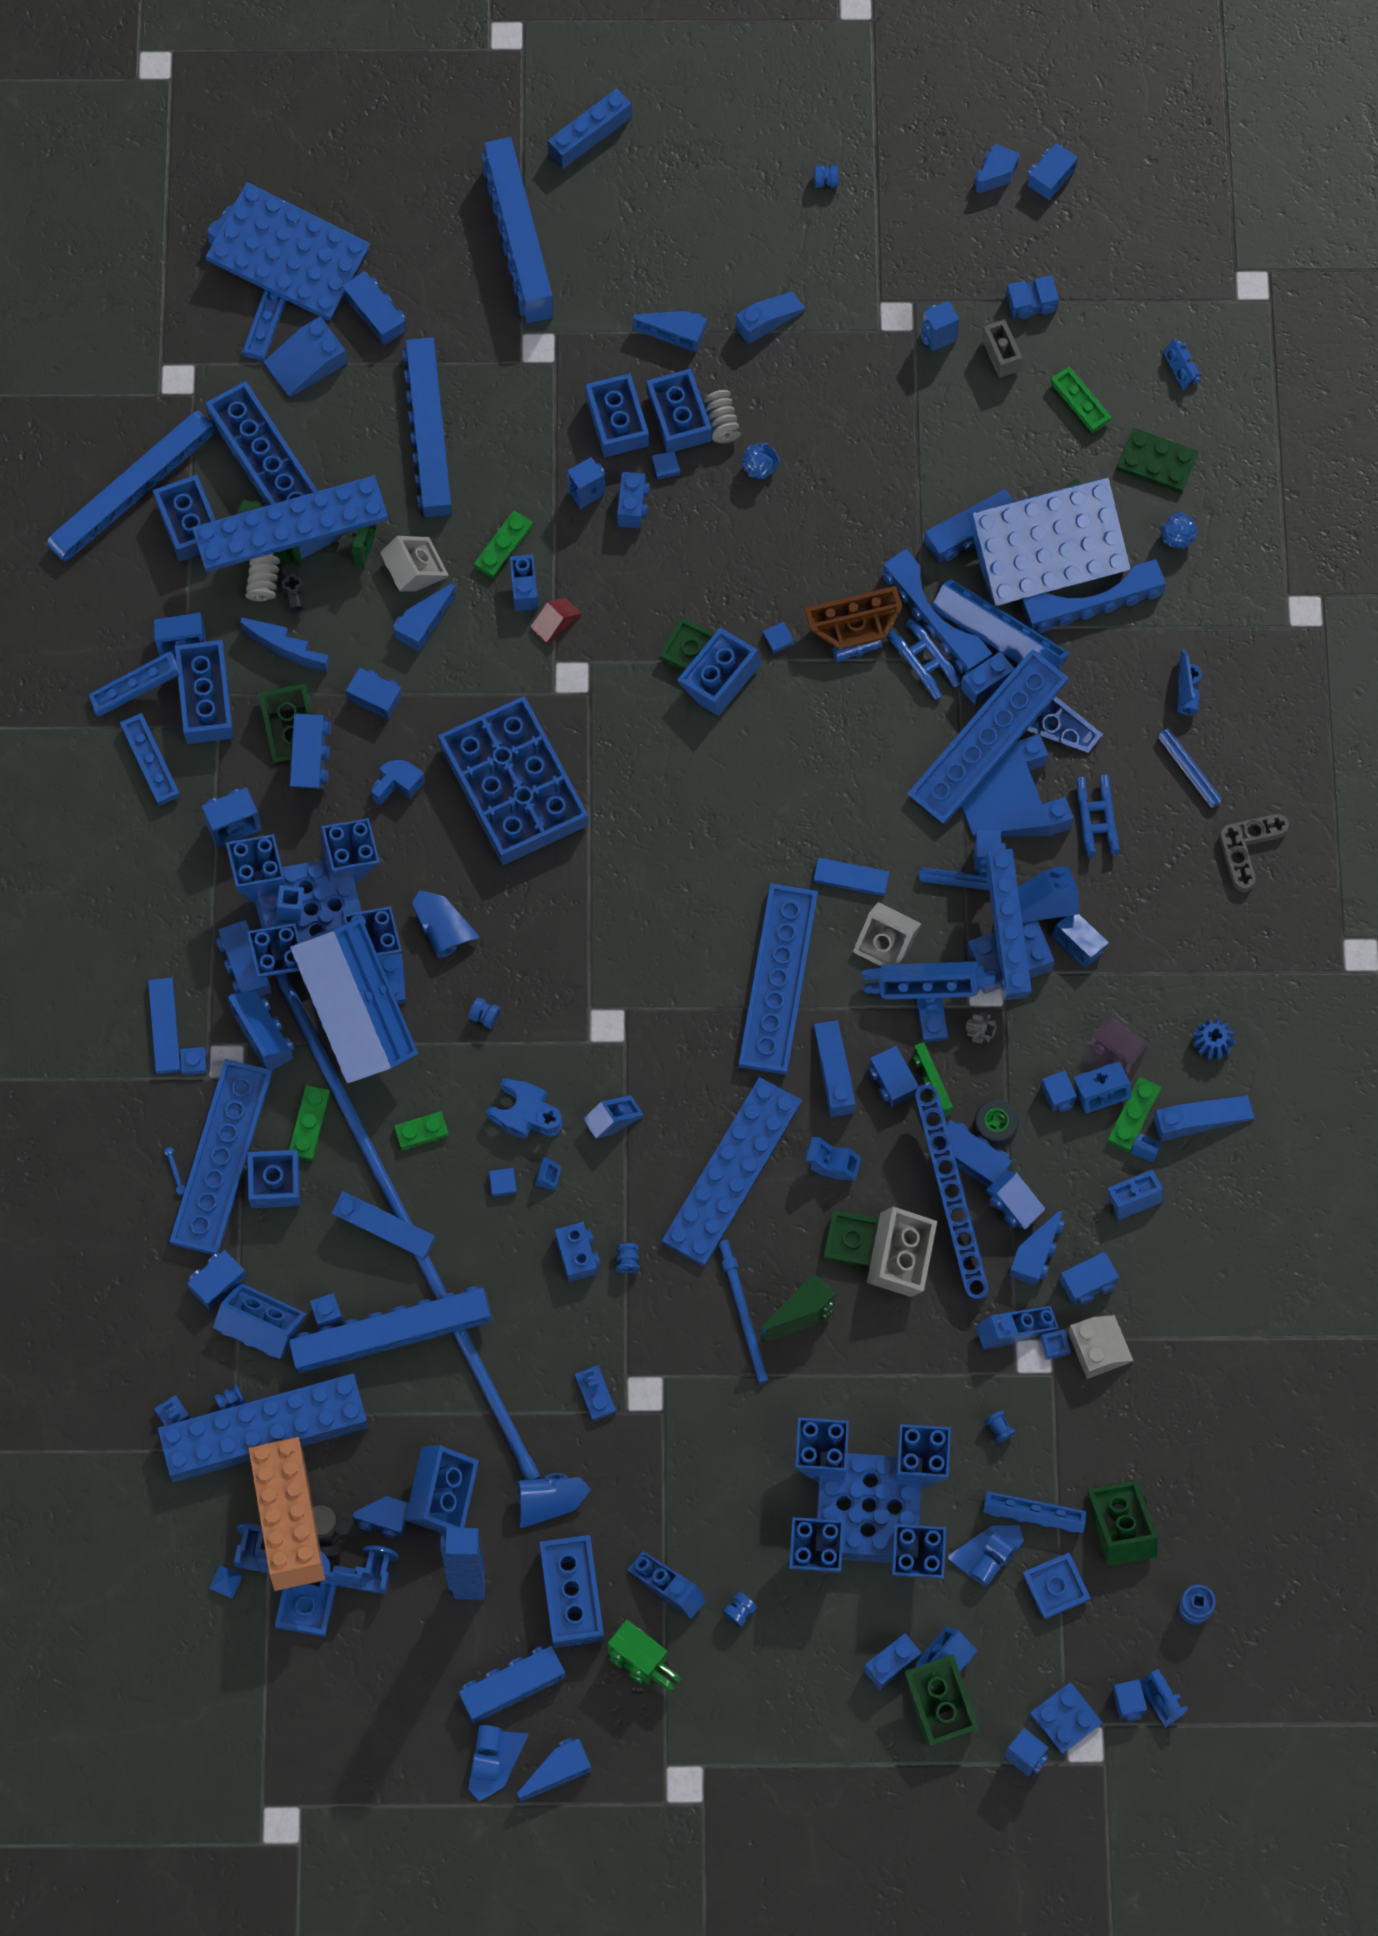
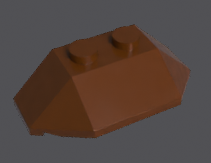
[804,586,902,650]

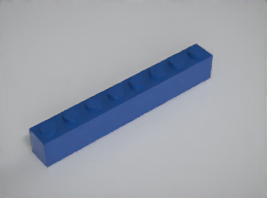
[402,337,452,517]
[289,1286,493,1374]
[441,1527,486,1600]

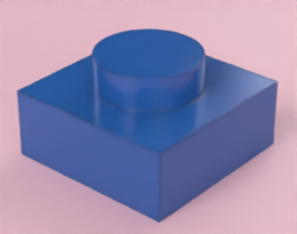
[180,1047,207,1075]

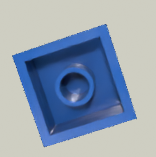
[202,787,262,848]
[248,1150,301,1208]

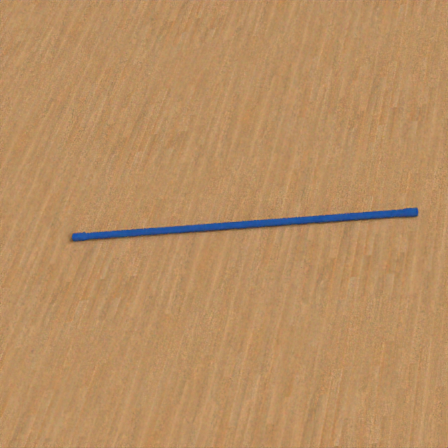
[274,973,541,1480]

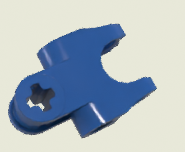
[486,1078,563,1138]

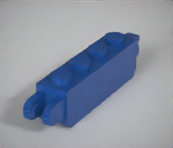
[861,962,998,999]

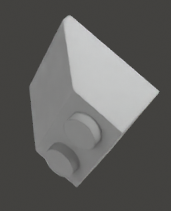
[380,536,449,592]
[853,902,921,967]
[1068,1315,1134,1379]

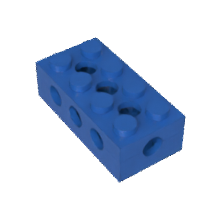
[539,1535,604,1649]

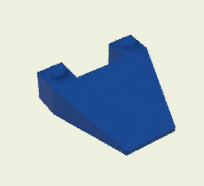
[961,734,1074,837]

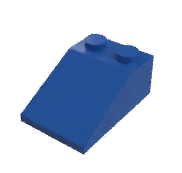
[264,316,347,398]
[1018,866,1080,922]

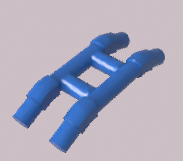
[887,619,961,700]
[1076,775,1120,858]

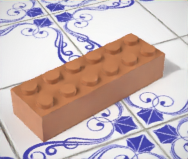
[249,1437,325,1591]

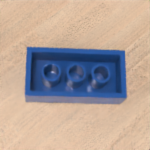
[175,640,234,744]

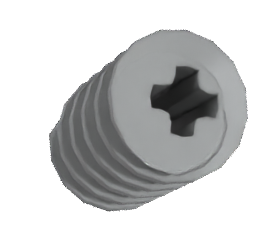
[703,390,741,443]
[245,553,280,602]

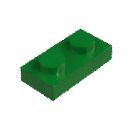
[394,1111,449,1151]

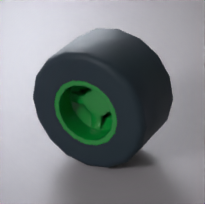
[974,1100,1019,1148]

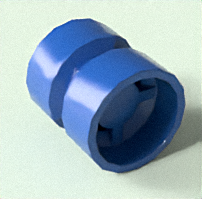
[1179,1585,1216,1625]

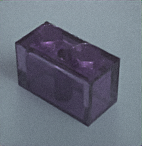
[1090,1015,1149,1073]

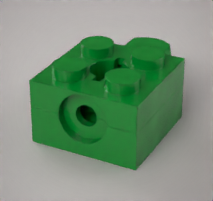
[608,1620,681,1692]

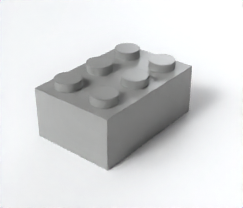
[867,1207,937,1297]

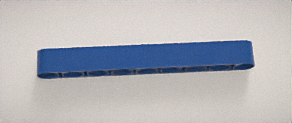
[46,411,216,561]
[916,1084,989,1300]

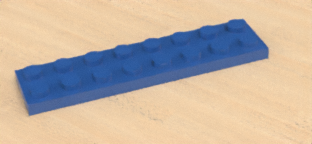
[192,475,389,572]
[907,649,1069,825]
[739,883,818,1075]
[169,1059,273,1255]
[662,1077,802,1267]

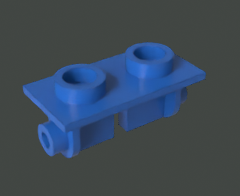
[1163,338,1201,390]

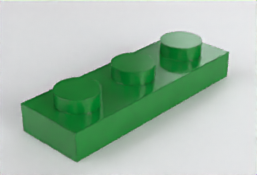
[1050,366,1112,433]
[474,511,533,579]
[912,1042,953,1117]
[1107,1077,1161,1153]
[289,1085,331,1162]

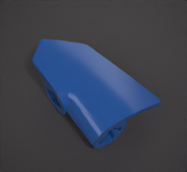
[1177,649,1202,715]
[412,890,479,958]
[517,1473,591,1528]
[948,1525,1024,1586]
[468,1725,528,1802]

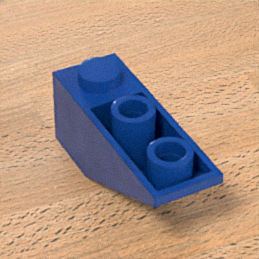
[1009,1211,1065,1286]
[976,1306,1059,1350]
[627,1551,707,1619]

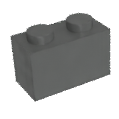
[982,319,1023,378]

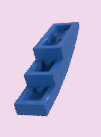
[240,617,330,673]

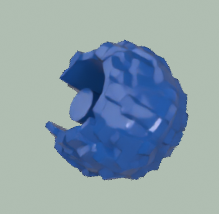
[742,443,780,479]
[1160,511,1198,549]

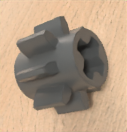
[966,1012,996,1044]

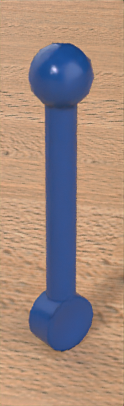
[164,1147,185,1196]

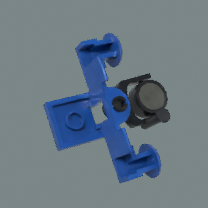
[234,1502,399,1637]

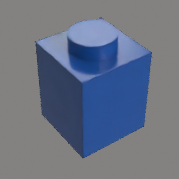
[276,885,304,922]
[1041,1070,1077,1113]
[310,1293,343,1329]
[1112,1679,1147,1722]

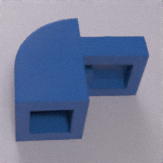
[371,760,425,806]
[806,1137,861,1180]

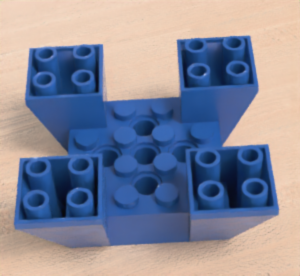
[226,818,402,978]
[789,1418,951,1579]

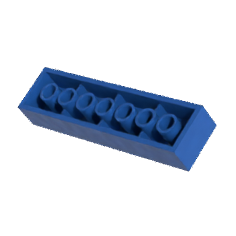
[481,137,553,323]
[205,381,342,560]
[158,1373,368,1483]

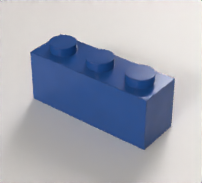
[342,271,407,346]
[216,920,271,997]
[934,1120,1012,1188]

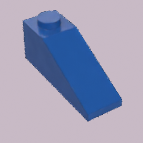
[735,292,805,345]
[633,311,707,353]
[393,584,456,652]
[517,1738,591,1802]

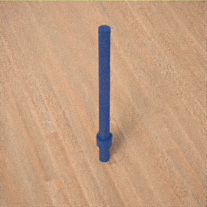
[719,1240,768,1384]

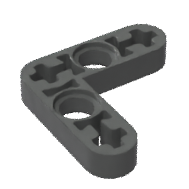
[1220,814,1289,892]

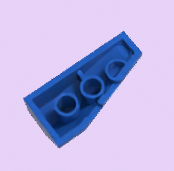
[1026,697,1103,753]

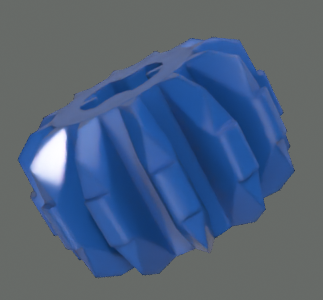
[1193,1018,1235,1060]

